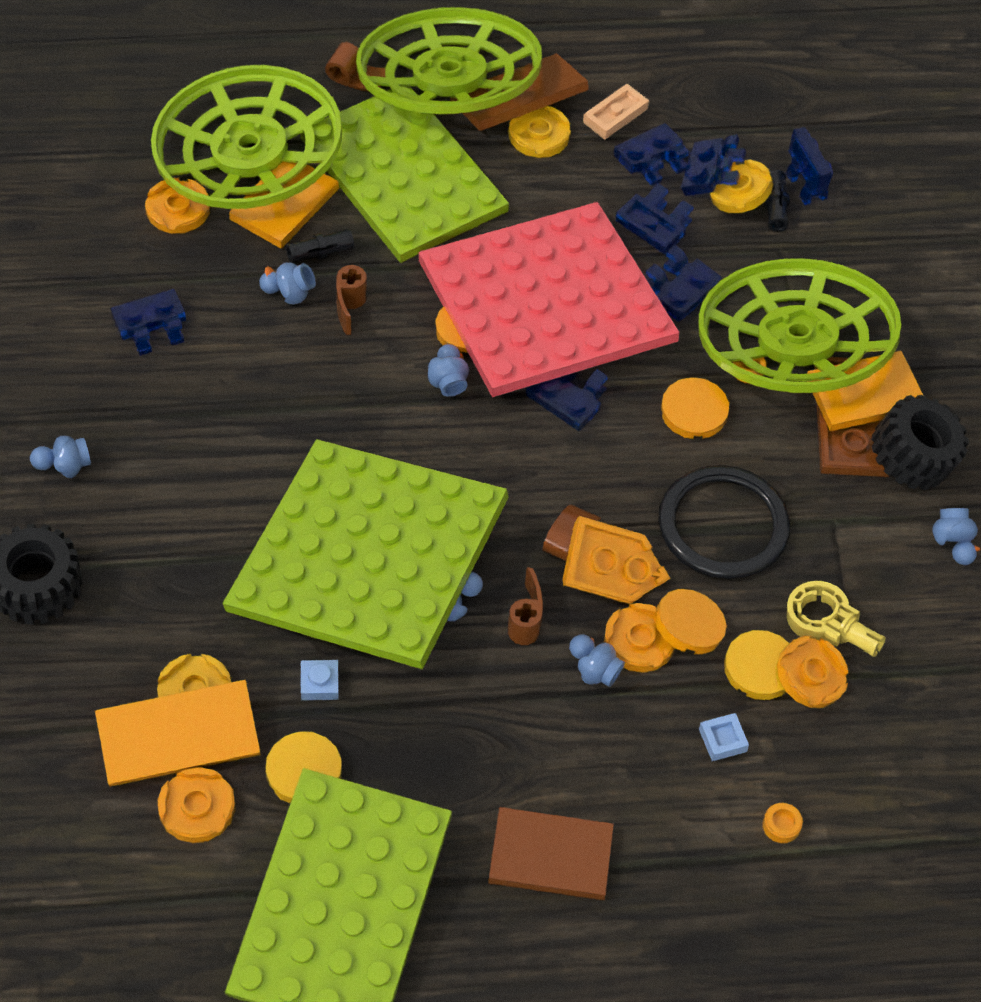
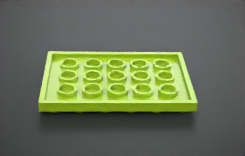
[300,86,509,263]
[225,768,452,1002]

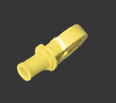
[787,581,886,657]

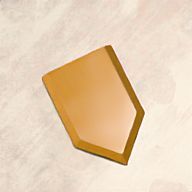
[562,516,671,604]

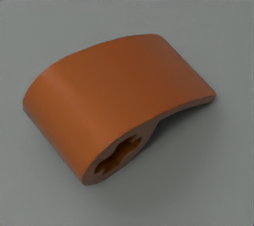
[325,42,386,91]
[336,265,367,335]
[542,505,601,561]
[508,567,543,645]

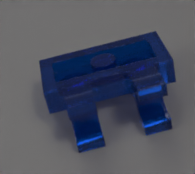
[614,123,690,186]
[786,127,833,205]
[681,135,746,196]
[615,183,693,254]
[646,245,722,322]
[110,289,186,356]
[526,369,608,432]

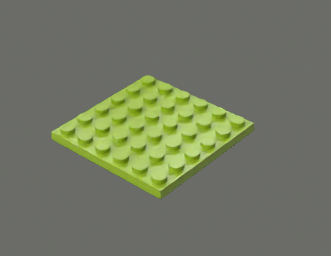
[223,439,509,670]

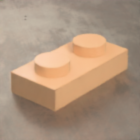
[583,84,649,140]

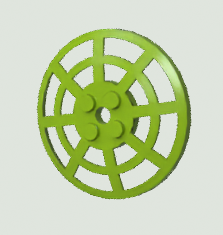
[356,7,542,114]
[151,65,343,209]
[699,259,901,393]

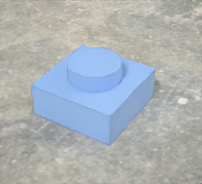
[301,660,338,700]
[699,713,749,761]

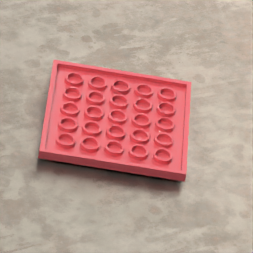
[419,202,679,397]

